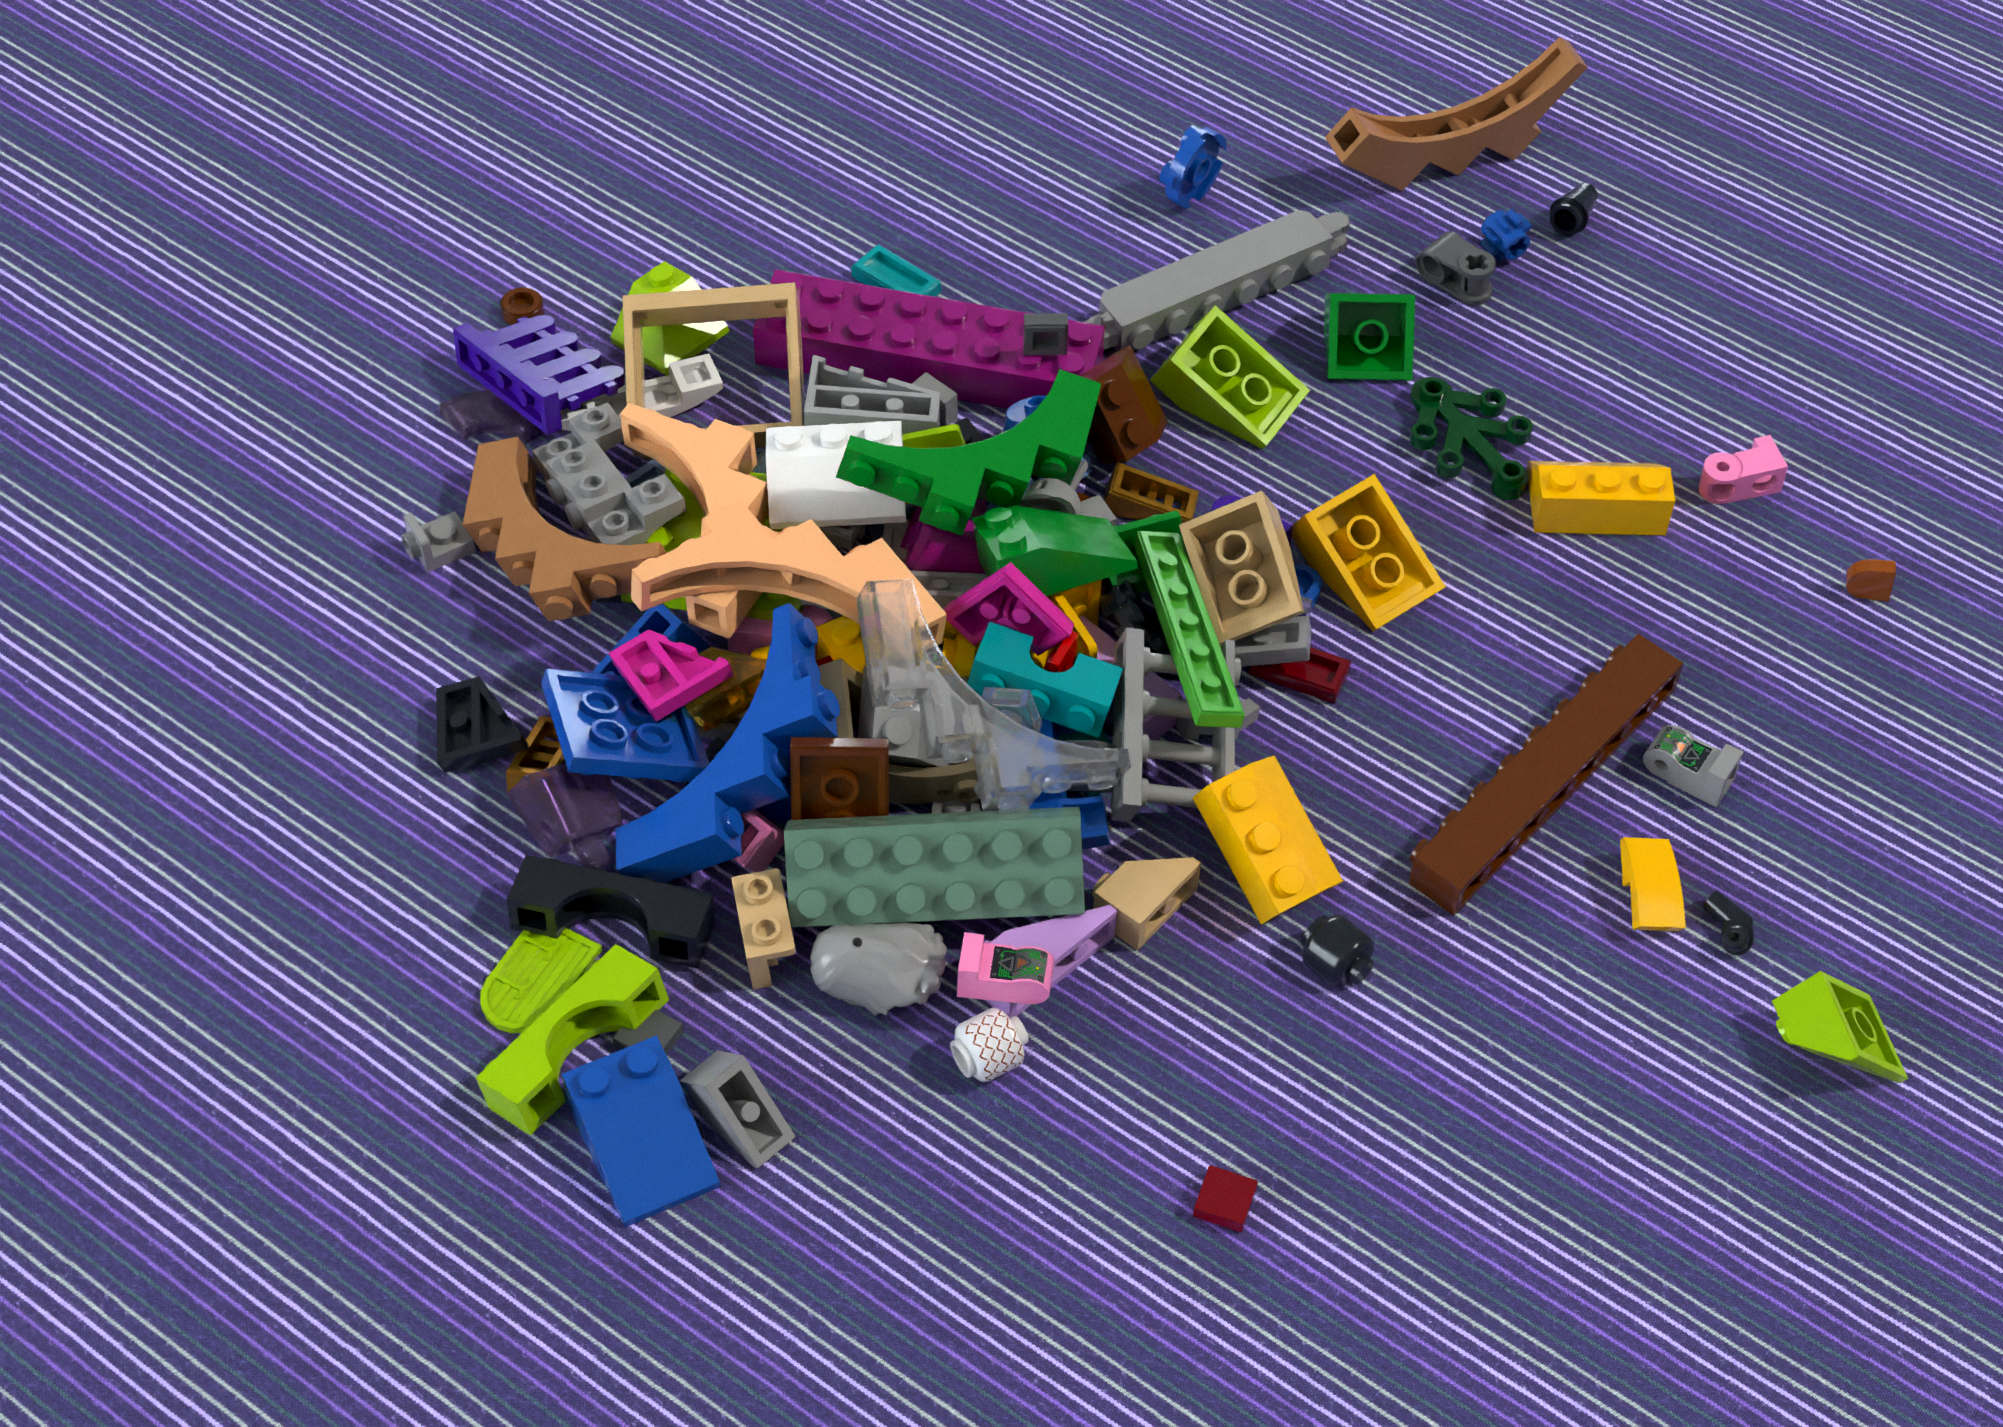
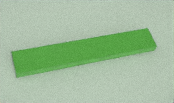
[1133,531,1245,728]

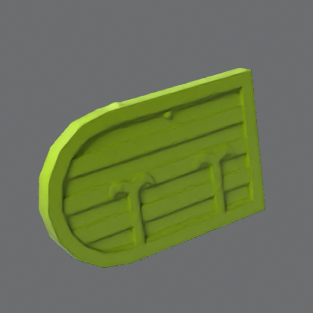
[480,928,602,1033]

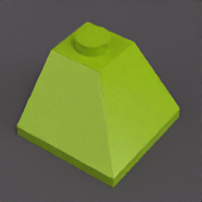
[610,261,729,376]
[1772,971,1908,1083]

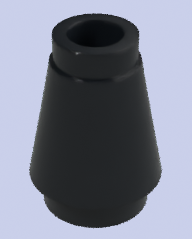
[1550,183,1598,235]

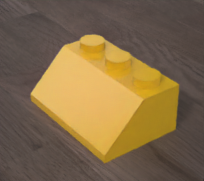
[1526,461,1675,536]
[1192,755,1343,925]

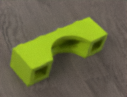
[476,944,669,1135]

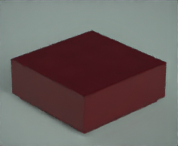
[1193,1165,1258,1233]

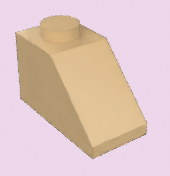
[1092,857,1201,951]

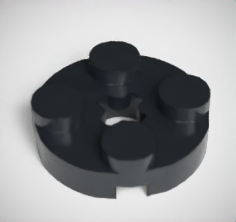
[1099,580,1171,655]

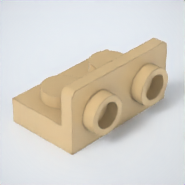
[731,868,796,990]

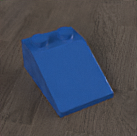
[561,1035,720,1227]

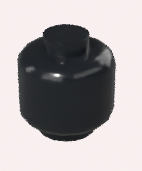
[1300,914,1374,987]

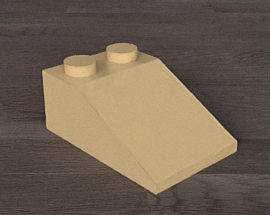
[1179,490,1304,647]

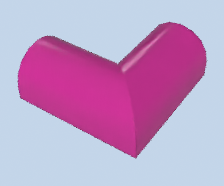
[944,562,1074,656]

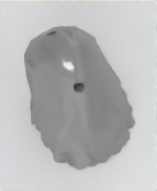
[810,922,947,1017]

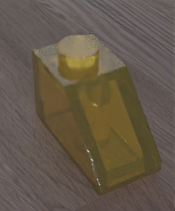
[685,647,767,733]

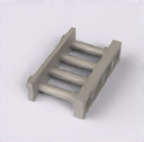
[1111,628,1241,822]

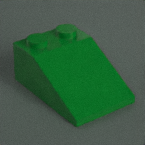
[971,506,1138,596]

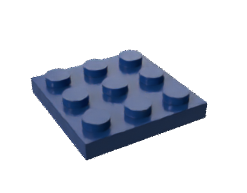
[541,669,710,783]

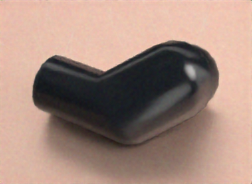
[1703,890,1754,955]

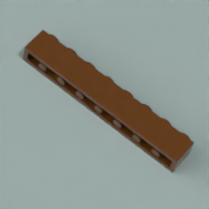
[1408,634,1684,916]

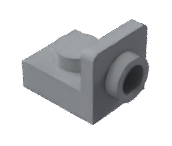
[401,511,476,573]

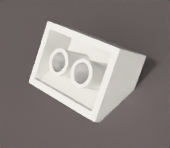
[766,421,906,530]

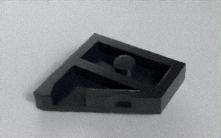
[436,676,529,773]

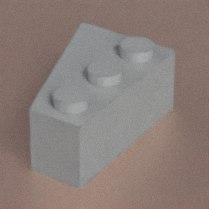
[804,355,941,434]

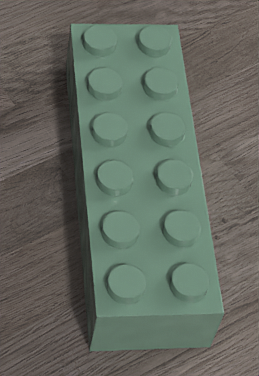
[784,807,1085,927]

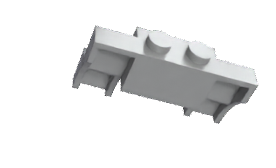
[532,402,687,545]

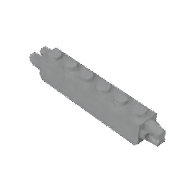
[1084,210,1350,352]

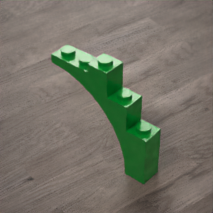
[836,369,1101,536]

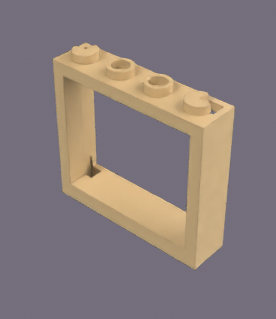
[623,282,805,461]

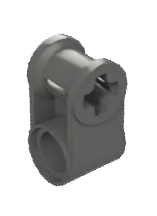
[1415,231,1496,305]

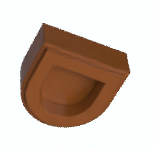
[1846,559,1896,602]

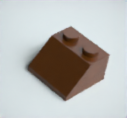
[1081,346,1168,464]

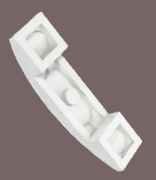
[560,354,723,431]

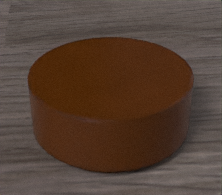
[501,287,544,325]

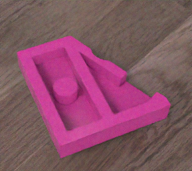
[609,630,734,722]

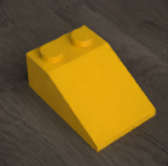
[1292,474,1446,631]

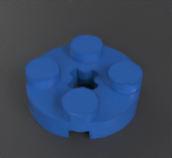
[1159,126,1226,208]

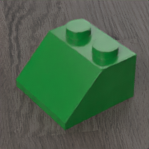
[1324,293,1415,380]

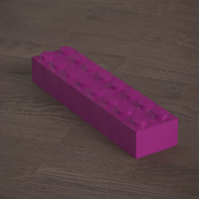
[753,269,1105,409]

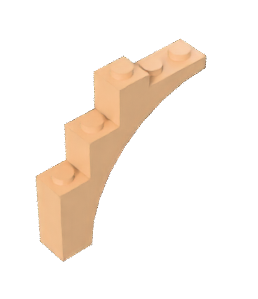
[620,403,778,639]
[631,500,947,662]

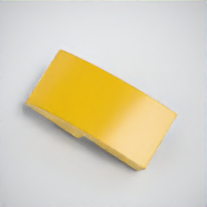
[1620,837,1686,931]

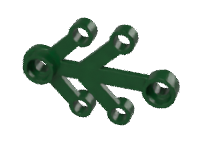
[1410,377,1533,500]

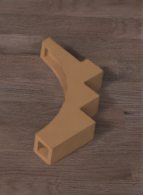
[1325,37,1588,191]
[462,437,667,622]

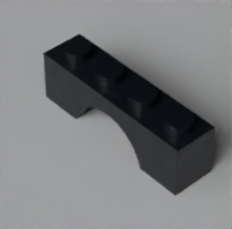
[507,855,715,969]

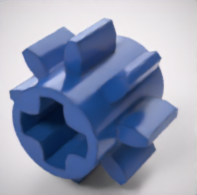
[1479,209,1532,261]

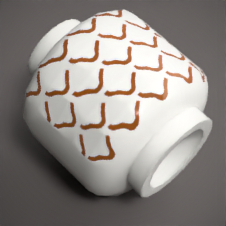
[950,1007,1029,1083]

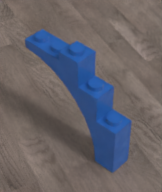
[615,603,840,883]

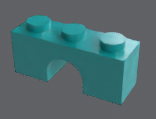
[965,621,1123,738]

